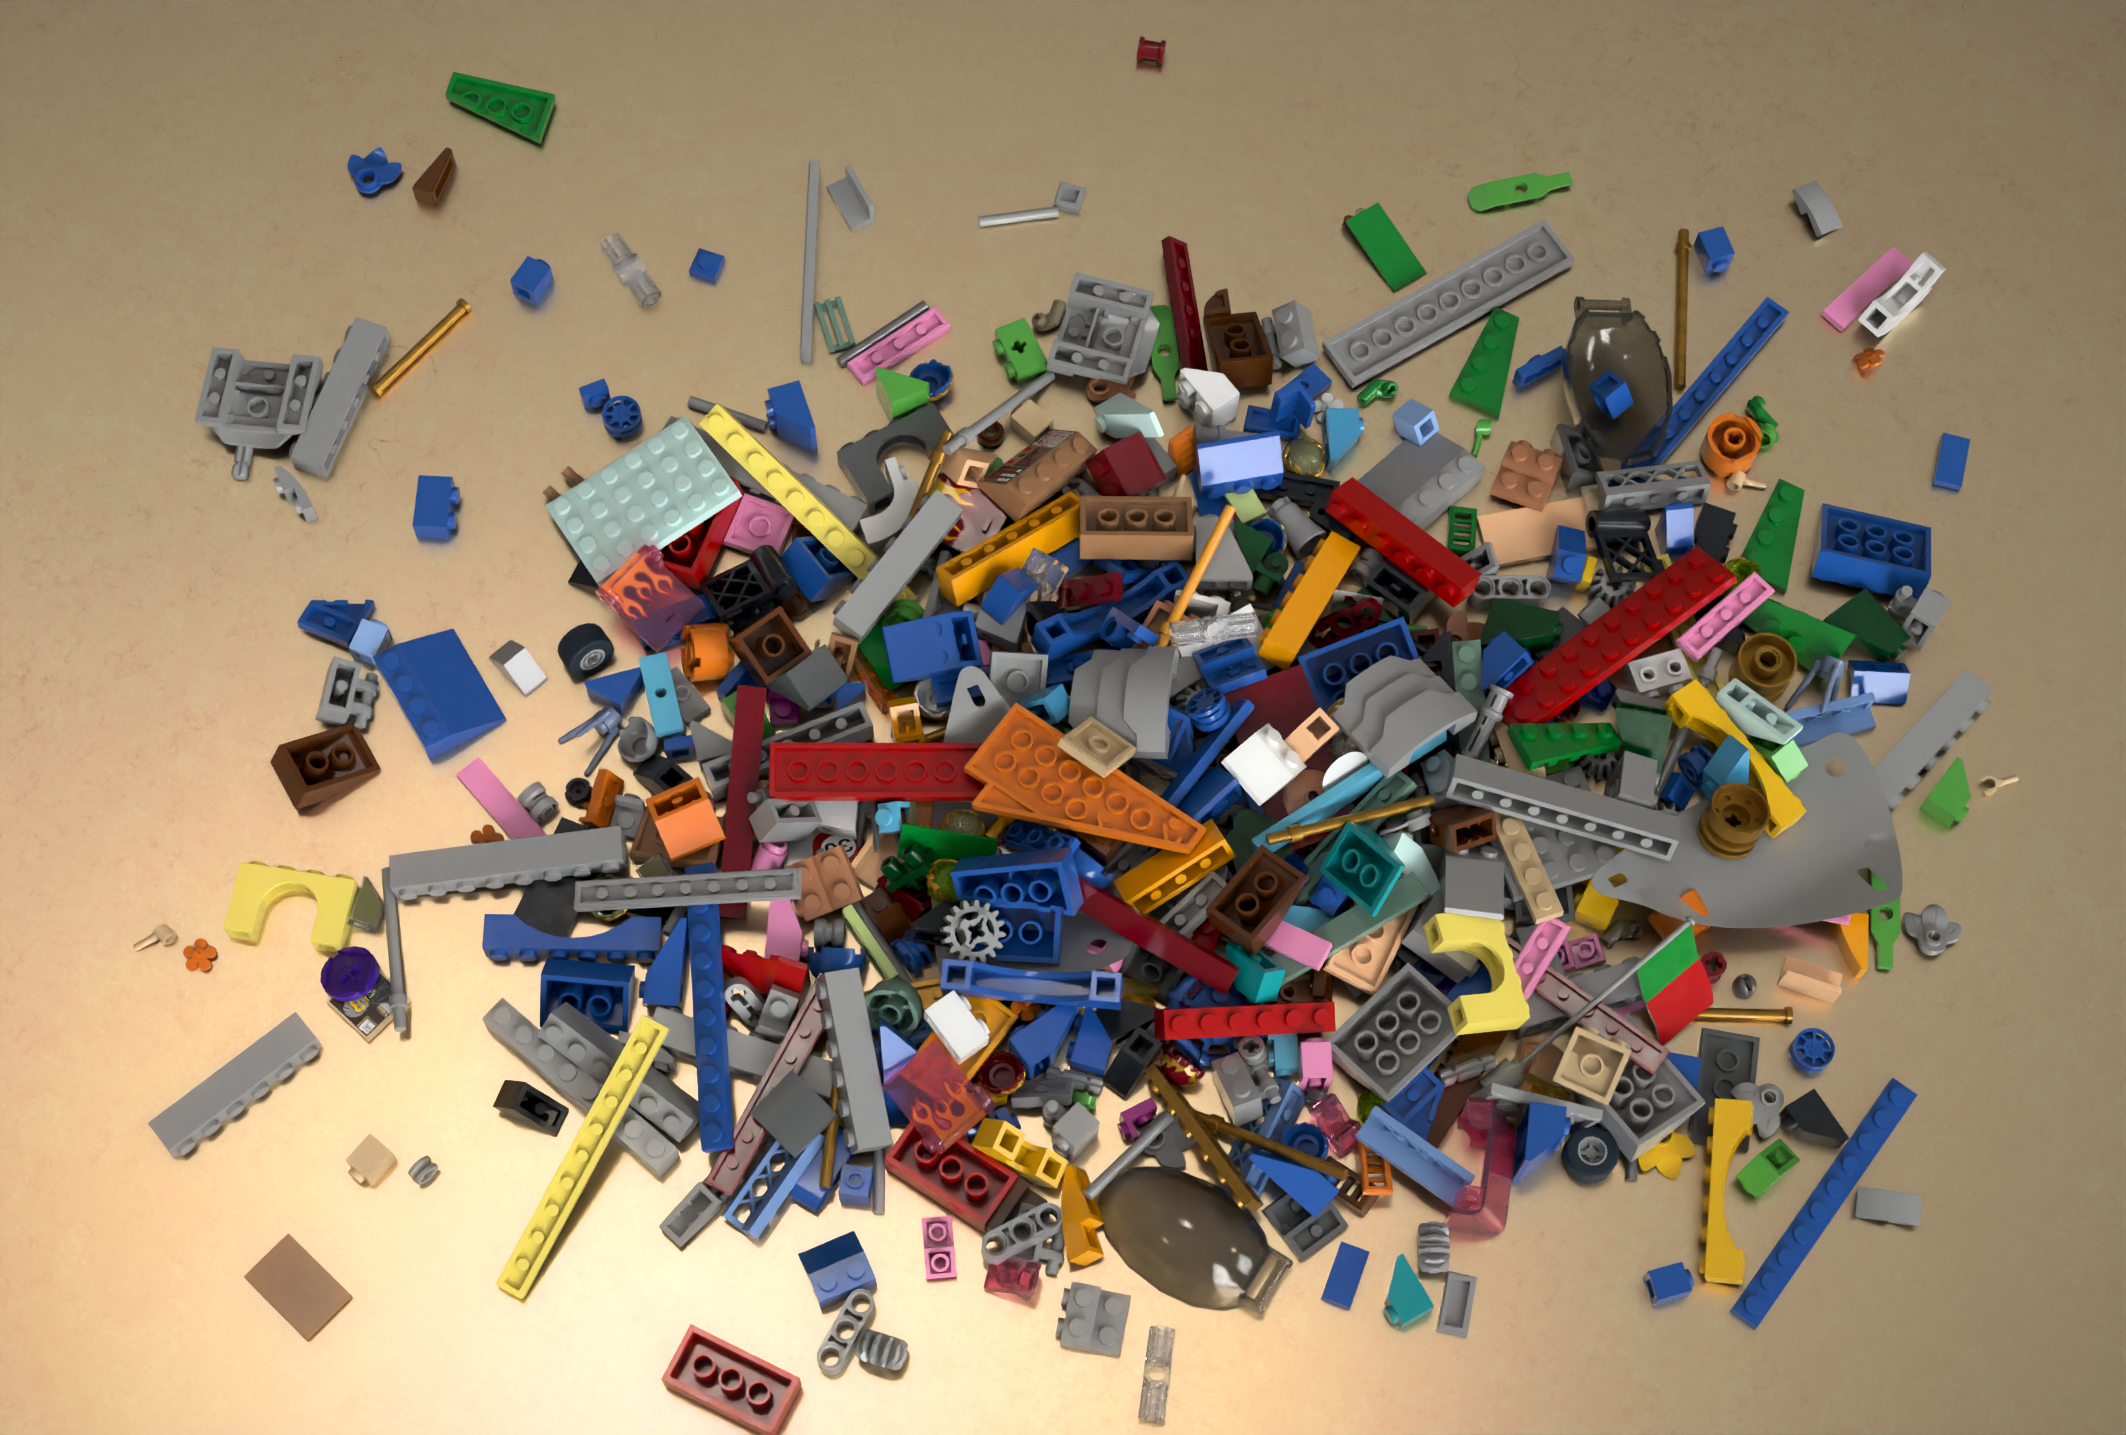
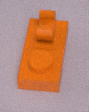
[578,769,624,829]

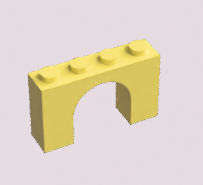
[223,860,360,954]
[1423,913,1530,1035]

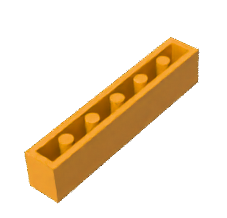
[936,491,1080,607]
[1257,531,1361,670]

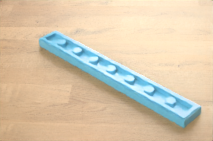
[1252,730,1447,854]

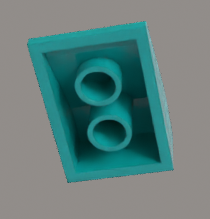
[1319,821,1405,917]

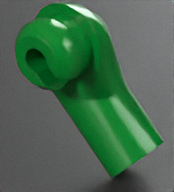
[1357,379,1398,406]
[1746,396,1778,428]

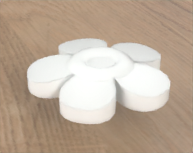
[1314,393,1344,424]

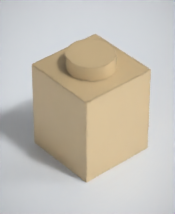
[1010,399,1054,445]
[345,1133,397,1186]

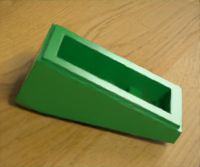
[1446,506,1477,557]

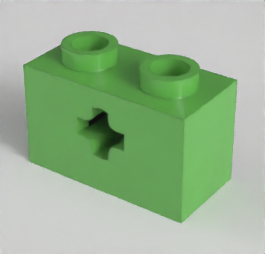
[992,317,1047,386]

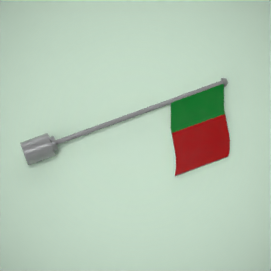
[1479,916,1713,1089]

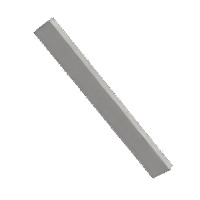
[800,161,821,363]
[574,868,802,912]

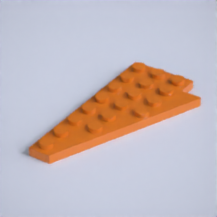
[964,702,1207,854]

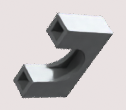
[837,403,955,516]

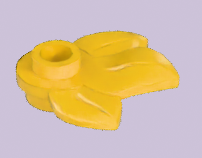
[1637,1130,1696,1180]

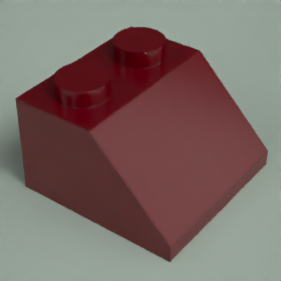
[1085,431,1167,496]

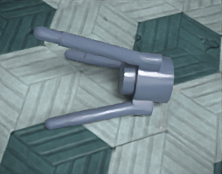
[1785,655,1846,713]
[558,705,622,776]

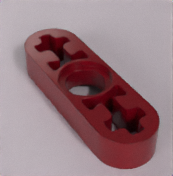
[1307,597,1382,649]

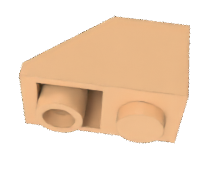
[941,447,998,488]
[1284,708,1340,763]

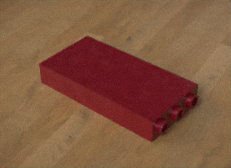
[1224,664,1355,858]

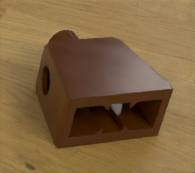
[1428,804,1497,853]

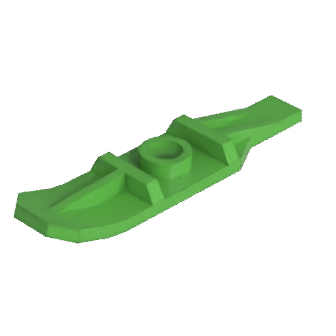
[1467,172,1573,212]
[1150,305,1180,401]
[1870,870,1900,970]

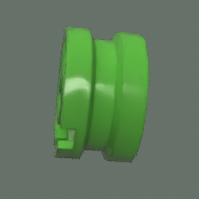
[883,599,924,627]

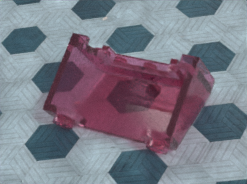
[1444,1096,1517,1237]

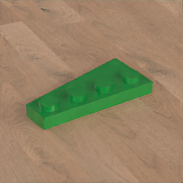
[445,72,556,144]
[1449,307,1519,419]
[1734,478,1805,594]
[1742,598,1857,680]
[1507,722,1622,771]

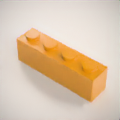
[1113,818,1236,914]

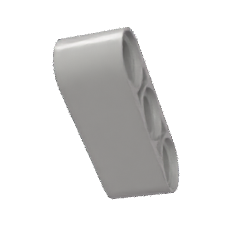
[1466,575,1551,610]
[981,1202,1063,1264]
[816,1289,875,1376]

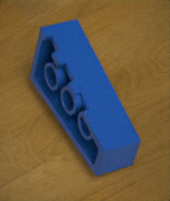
[950,847,1084,916]

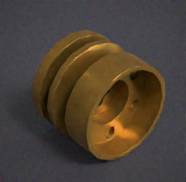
[1697,783,1771,860]

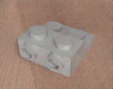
[1055,1281,1131,1357]

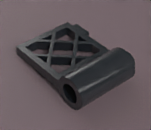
[1586,510,1665,583]
[699,545,798,622]

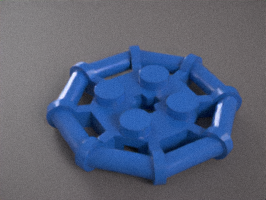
[1167,975,1267,1068]

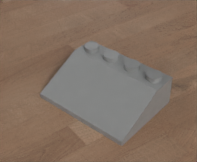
[1358,432,1485,530]
[1325,963,1458,1103]
[1555,1013,1705,1162]

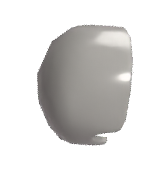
[618,717,659,763]

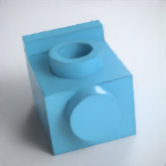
[875,801,918,834]
[1265,1033,1299,1080]

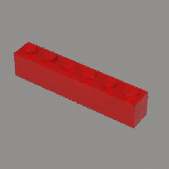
[1325,477,1481,608]
[1154,1001,1336,1040]

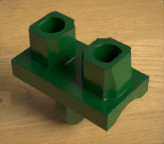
[1252,552,1289,599]
[880,843,935,893]

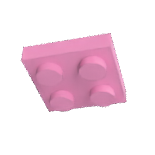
[724,493,796,555]

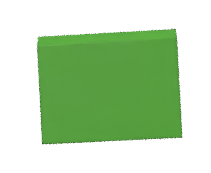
[875,366,930,422]

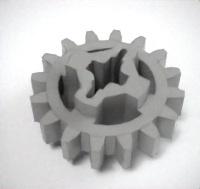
[940,899,1006,963]

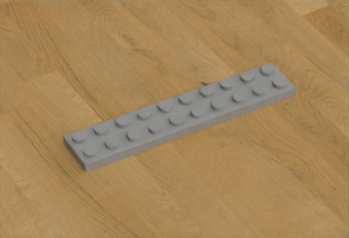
[1322,219,1575,388]

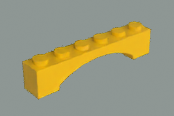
[1662,679,1807,839]
[1700,1098,1754,1285]

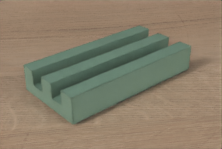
[814,296,856,353]

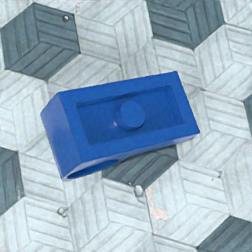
[1099,606,1160,650]

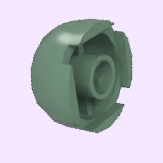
[865,979,923,1037]

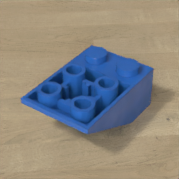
[881,611,983,683]
[1008,1005,1083,1080]

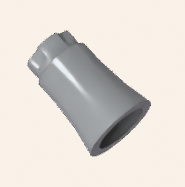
[1267,496,1327,559]

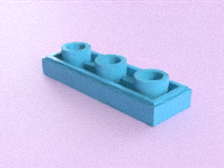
[638,652,684,737]

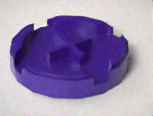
[320,946,379,1002]

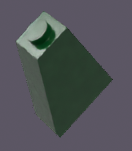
[1823,588,1911,662]
[1480,598,1564,659]
[1613,700,1673,775]

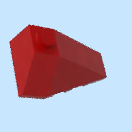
[721,944,811,1014]

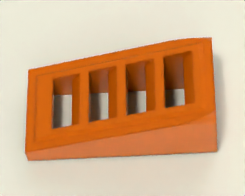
[1167,426,1197,479]
[1355,1141,1393,1195]

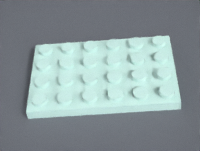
[545,415,742,588]

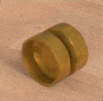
[1728,633,1798,703]

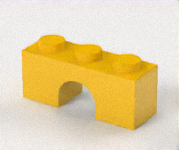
[1573,846,1627,934]
[972,1118,1069,1188]

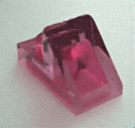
[1308,1093,1361,1159]
[983,1260,1042,1300]

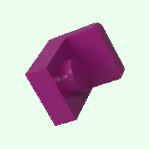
[768,688,799,729]
[1117,1097,1157,1144]

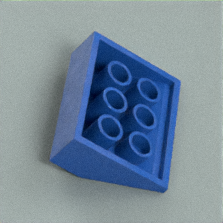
[1811,503,1931,600]
[1294,617,1419,713]
[373,629,507,761]

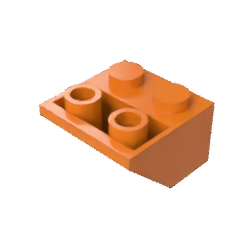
[645,776,726,862]

